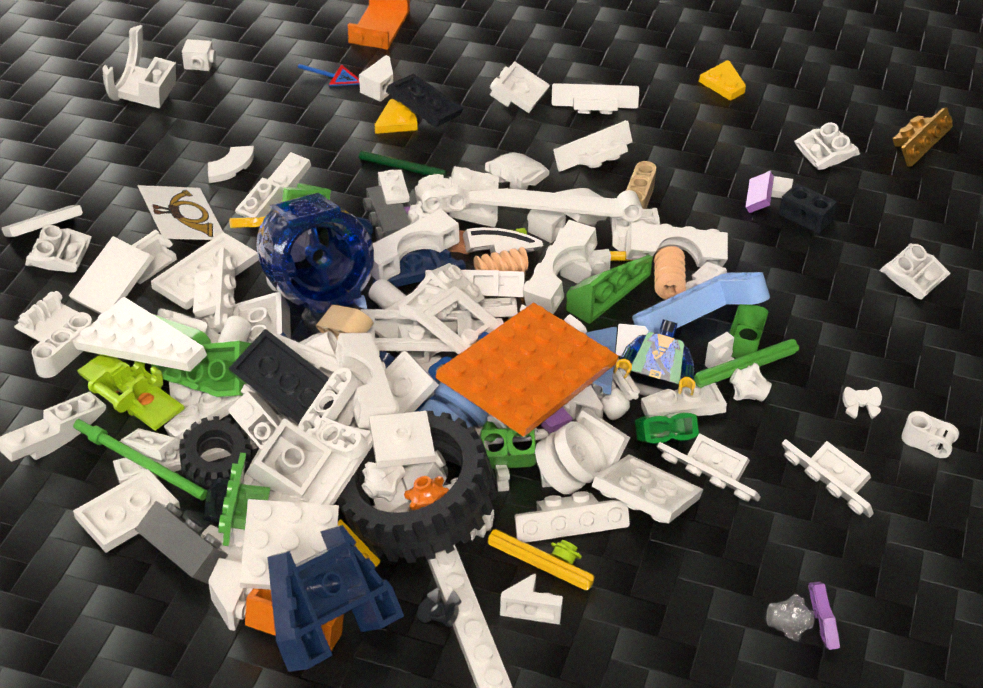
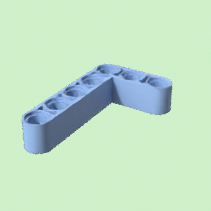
[632,272,770,338]

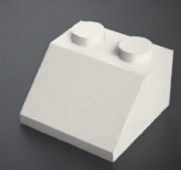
[246,418,332,497]

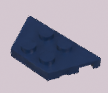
[373,249,466,287]

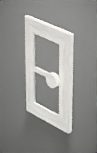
[412,286,502,355]
[361,309,473,352]

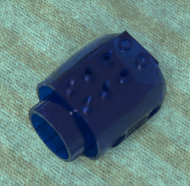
[256,193,374,313]

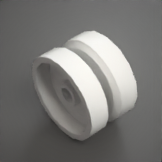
[535,421,606,494]

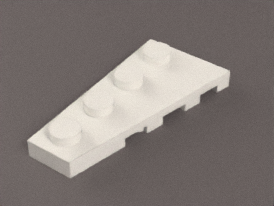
[164,392,244,442]

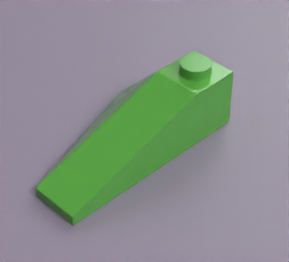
[566,255,653,324]
[151,341,251,397]

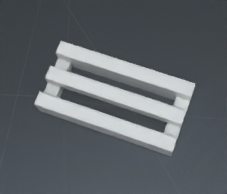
[120,428,180,460]

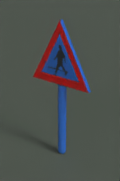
[298,64,360,86]

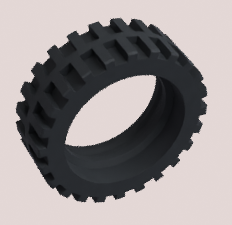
[337,411,497,563]

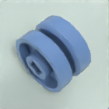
[420,382,489,429]

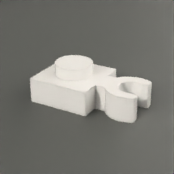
[685,262,727,290]

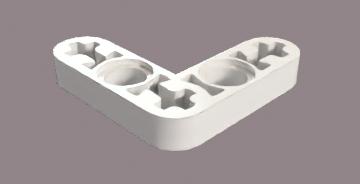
[298,368,368,459]

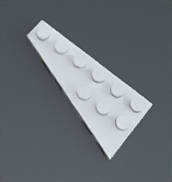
[72,297,207,371]

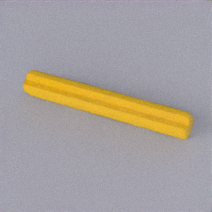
[488,529,594,591]

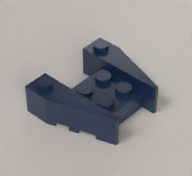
[267,525,404,672]

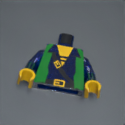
[613,319,695,395]

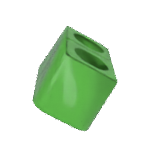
[729,304,768,358]
[480,428,537,469]

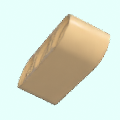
[626,161,656,209]
[316,305,374,340]

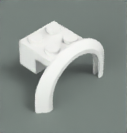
[103,25,176,108]

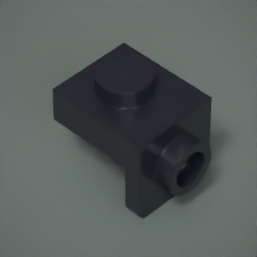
[204,478,230,524]

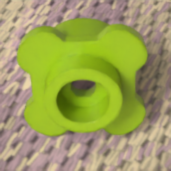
[551,540,582,564]

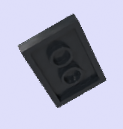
[386,73,463,127]

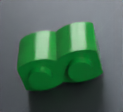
[635,412,699,443]

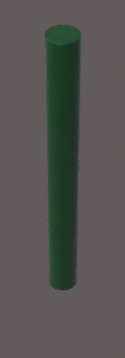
[359,150,447,178]

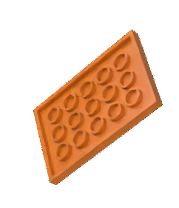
[435,302,619,437]

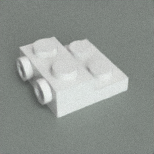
[490,61,550,113]

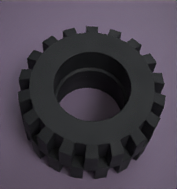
[179,416,251,490]

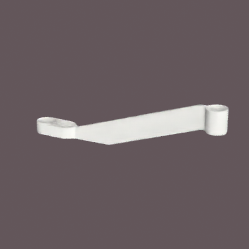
[421,187,643,222]

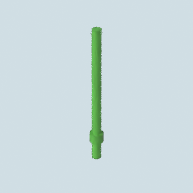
[73,419,207,500]

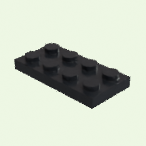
[228,329,337,429]

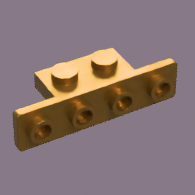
[893,108,953,166]

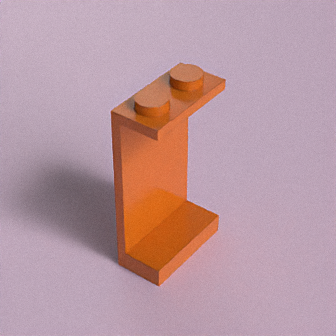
[348,0,410,49]

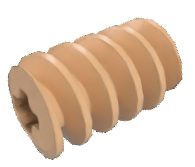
[654,246,686,300]
[474,247,528,272]

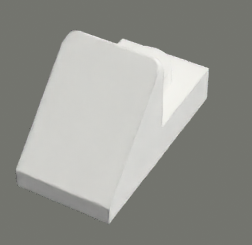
[560,249,611,284]
[500,574,563,624]

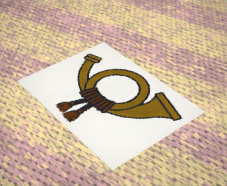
[137,185,223,240]

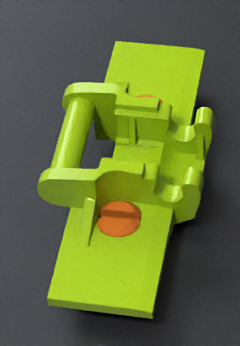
[77,354,185,431]

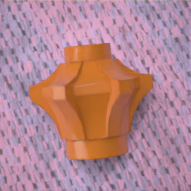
[404,476,449,510]

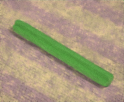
[693,339,799,388]

